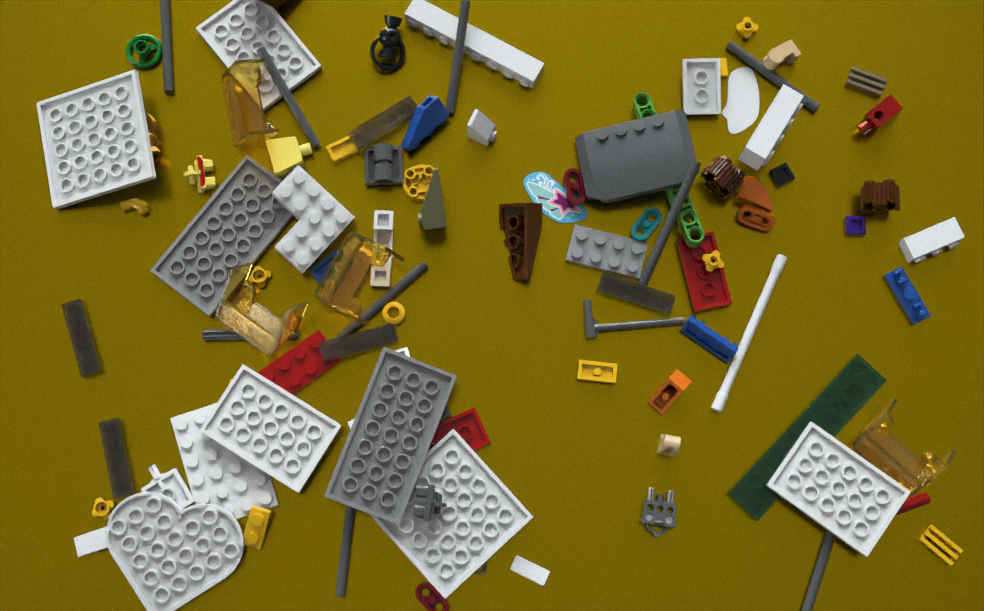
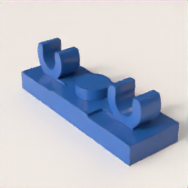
[884,266,931,325]
[680,315,738,363]

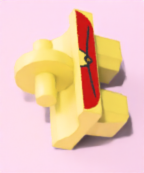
[183,155,216,194]

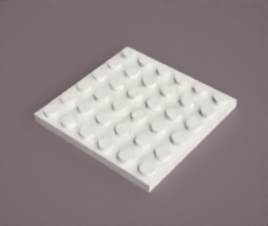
[36,70,156,209]
[370,429,533,599]

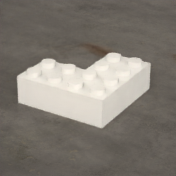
[738,84,804,171]
[272,165,355,274]

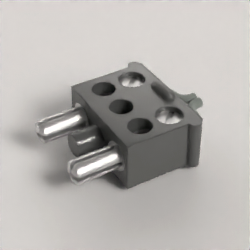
[639,487,677,536]

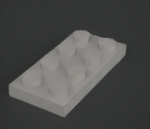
[565,224,648,280]

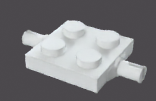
[141,465,195,510]

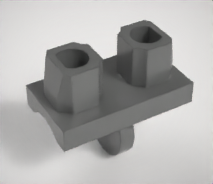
[413,485,447,522]

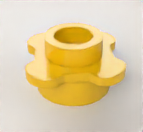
[736,17,758,38]
[702,250,724,272]
[249,266,271,288]
[92,497,115,520]

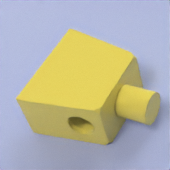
[265,136,313,178]

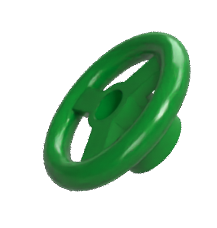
[126,34,162,69]

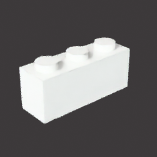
[898,217,965,263]

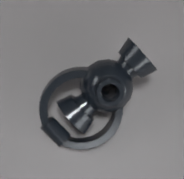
[370,15,405,72]

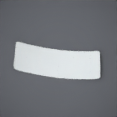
[510,555,550,585]

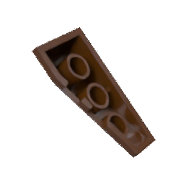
[499,203,542,280]

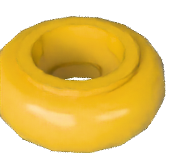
[382,302,406,325]

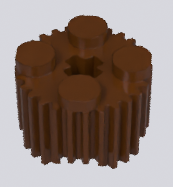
[699,155,745,200]
[860,179,900,216]

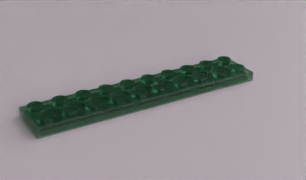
[727,354,887,521]

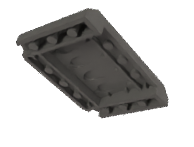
[575,110,699,203]

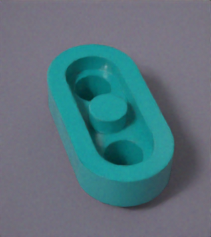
[631,207,662,241]

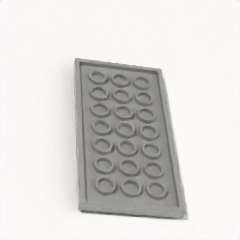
[150,155,293,317]
[324,347,457,525]

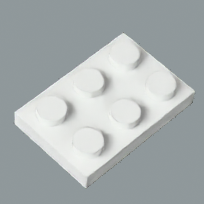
[682,58,721,116]

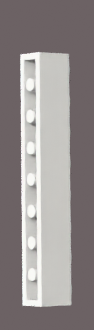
[404,0,544,88]

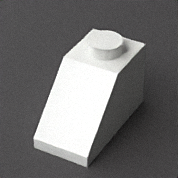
[467,109,497,147]

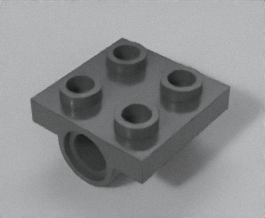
[364,143,403,186]

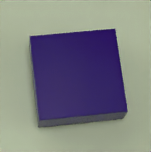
[845,216,866,236]

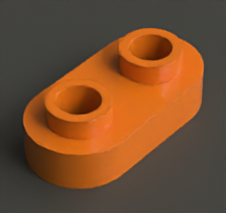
[738,204,775,231]

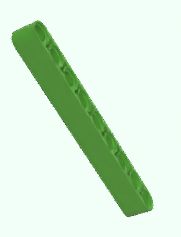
[633,93,704,248]

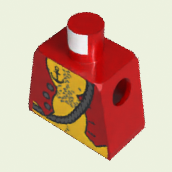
[858,94,903,135]

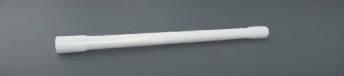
[711,254,788,413]

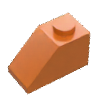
[734,176,773,212]
[648,369,692,415]

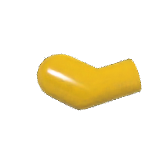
[120,198,149,214]

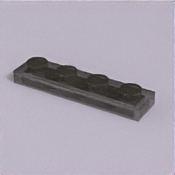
[348,96,417,150]
[597,272,676,315]
[61,299,102,378]
[318,323,398,363]
[99,418,135,500]

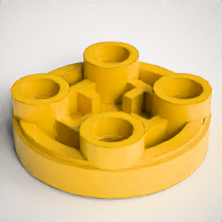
[403,164,434,202]

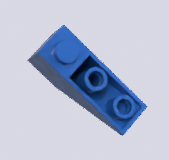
[401,94,450,151]

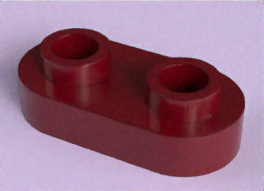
[563,168,586,206]
[415,582,449,611]

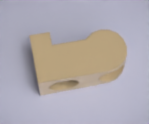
[763,39,802,70]
[657,434,681,457]

